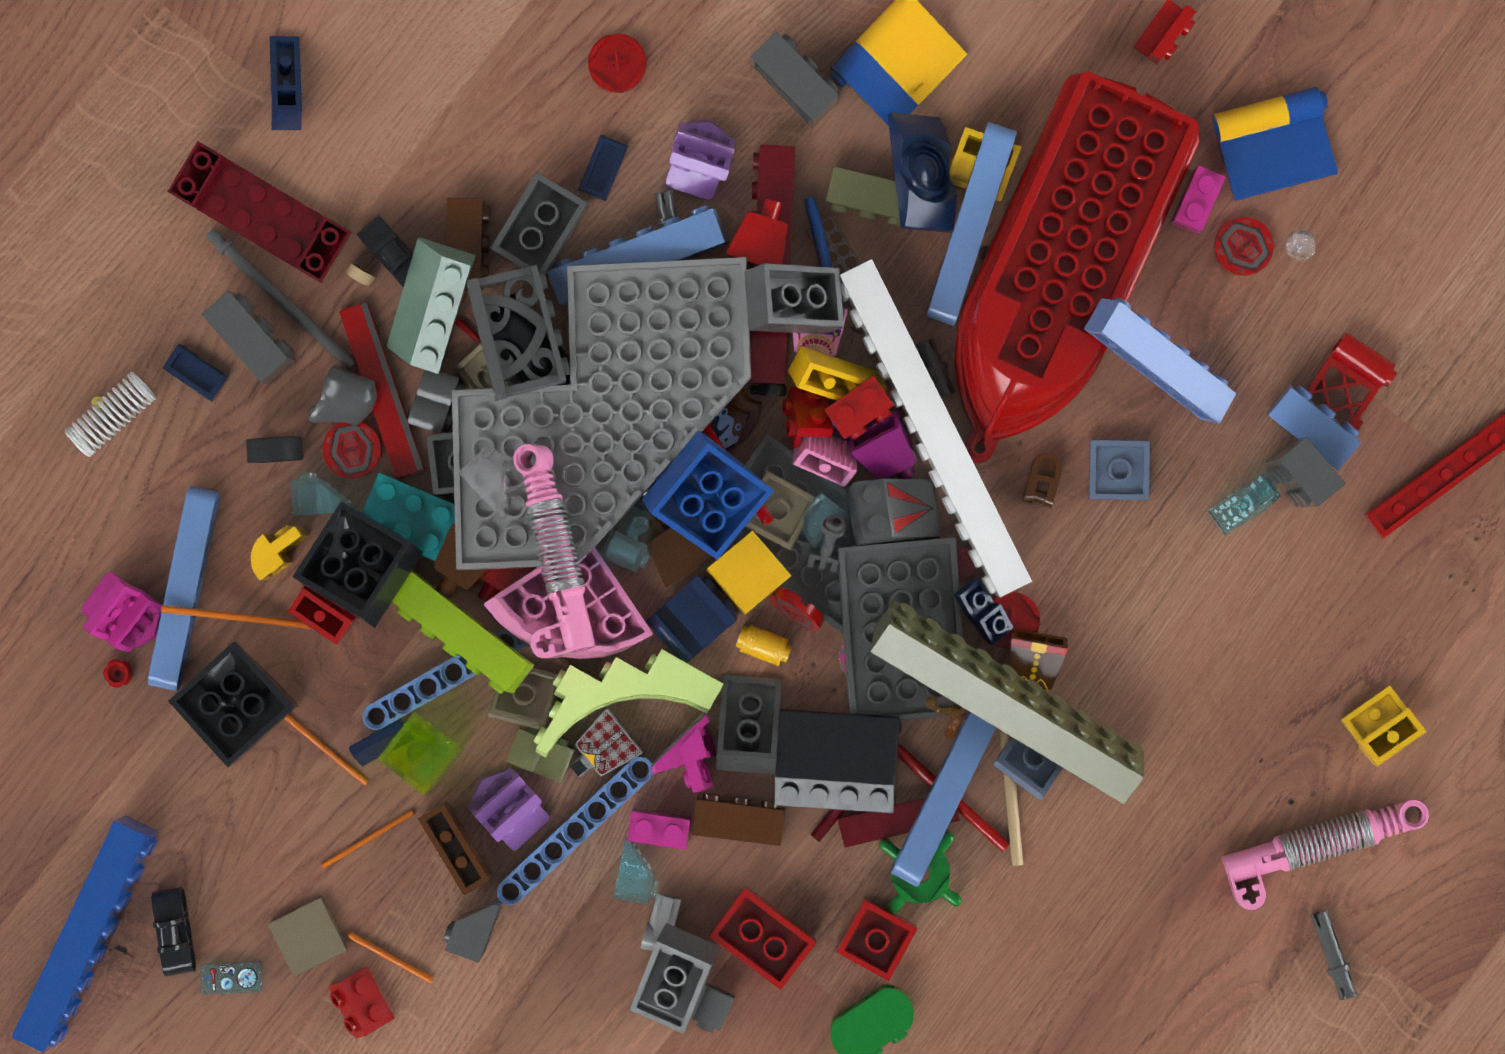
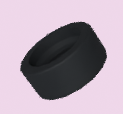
[246,436,303,463]

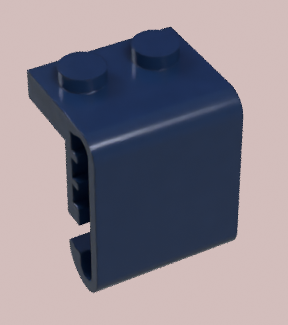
[645,575,738,663]

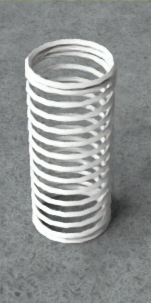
[65,372,156,457]

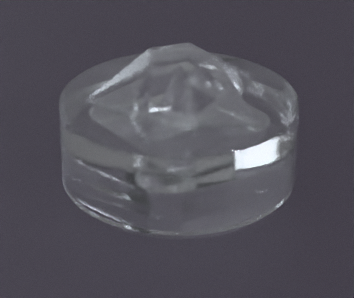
[1286,230,1316,261]

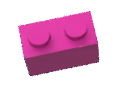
[1170,165,1226,235]
[627,808,691,850]

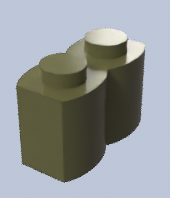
[506,727,575,783]

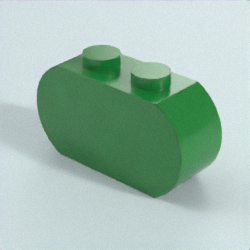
[830,984,914,1054]

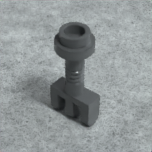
[806,515,846,573]

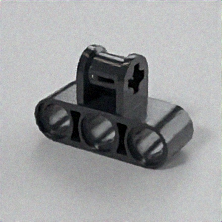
[357,214,413,287]
[151,887,196,976]

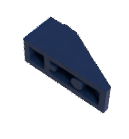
[270,36,302,130]

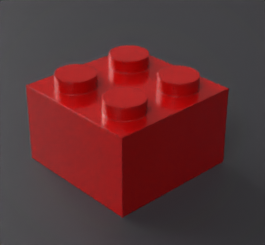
[836,897,917,981]

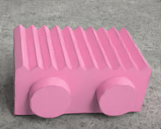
[792,436,857,487]

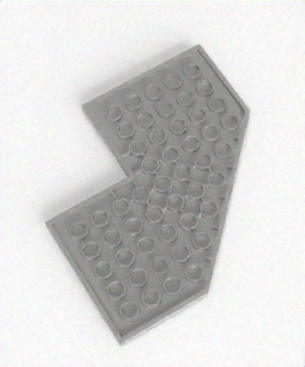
[452,257,751,570]

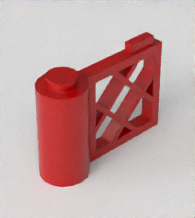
[1306,332,1397,430]

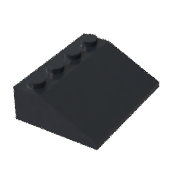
[775,709,899,813]

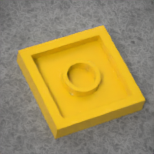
[706,530,791,615]

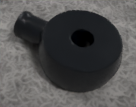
[750,384,787,397]

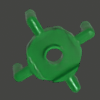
[879,829,962,914]

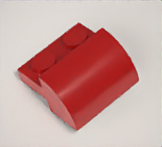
[287,586,358,645]

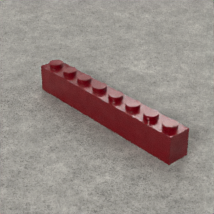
[749,145,795,385]

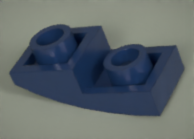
[954,578,1014,645]

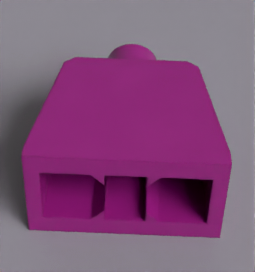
[849,410,917,479]

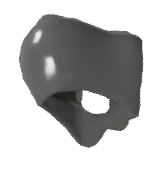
[308,365,377,426]

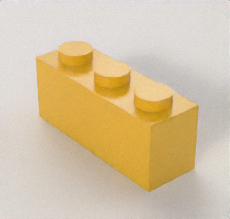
[788,346,888,400]

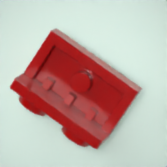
[1134,0,1196,65]
[824,376,894,440]
[782,386,834,448]
[329,967,395,1039]

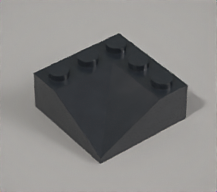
[293,501,423,628]
[168,641,299,768]

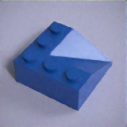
[642,430,774,560]

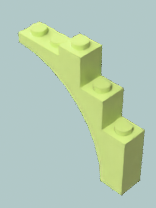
[533,649,724,757]

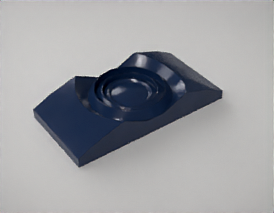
[887,112,957,233]

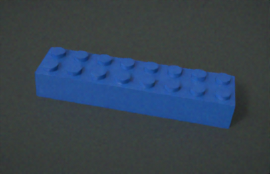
[11,815,158,1053]

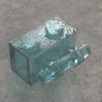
[600,515,650,573]

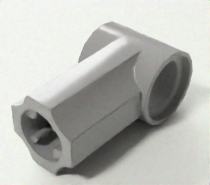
[640,893,681,951]

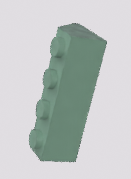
[386,237,476,374]

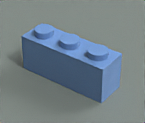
[1267,384,1361,471]

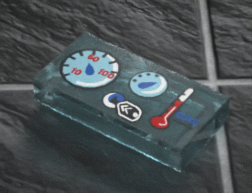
[200,961,262,995]

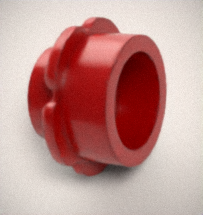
[103,659,132,688]

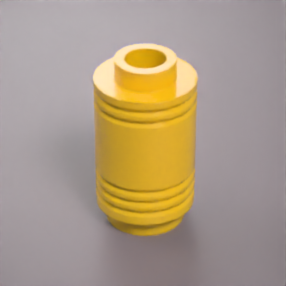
[735,624,792,666]

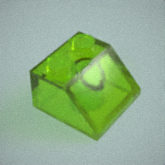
[377,712,465,796]

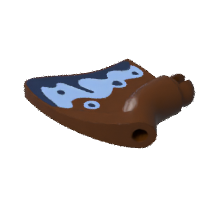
[712,387,762,452]

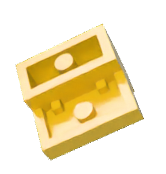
[949,126,1022,201]
[251,525,310,581]
[1341,686,1427,767]

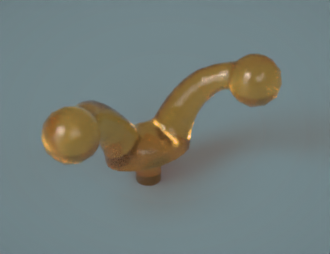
[925,697,966,739]

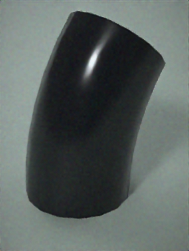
[490,294,570,386]

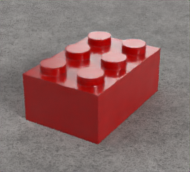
[709,885,817,990]

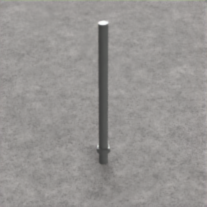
[206,229,356,370]

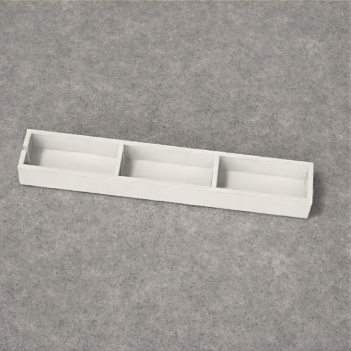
[840,259,1032,597]

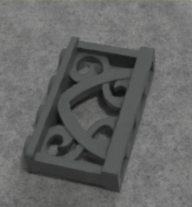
[466,264,570,401]

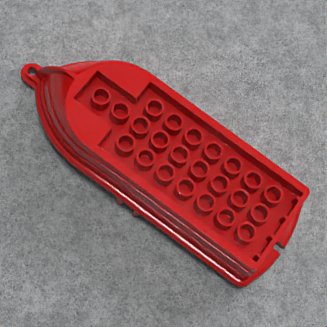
[955,71,1201,463]

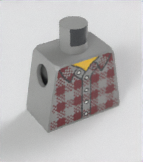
[569,708,643,778]

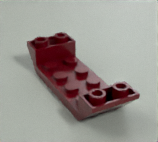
[167,141,352,283]

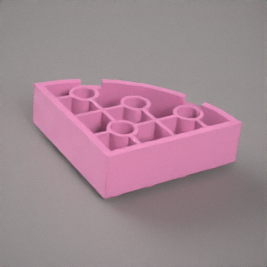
[484,547,653,659]

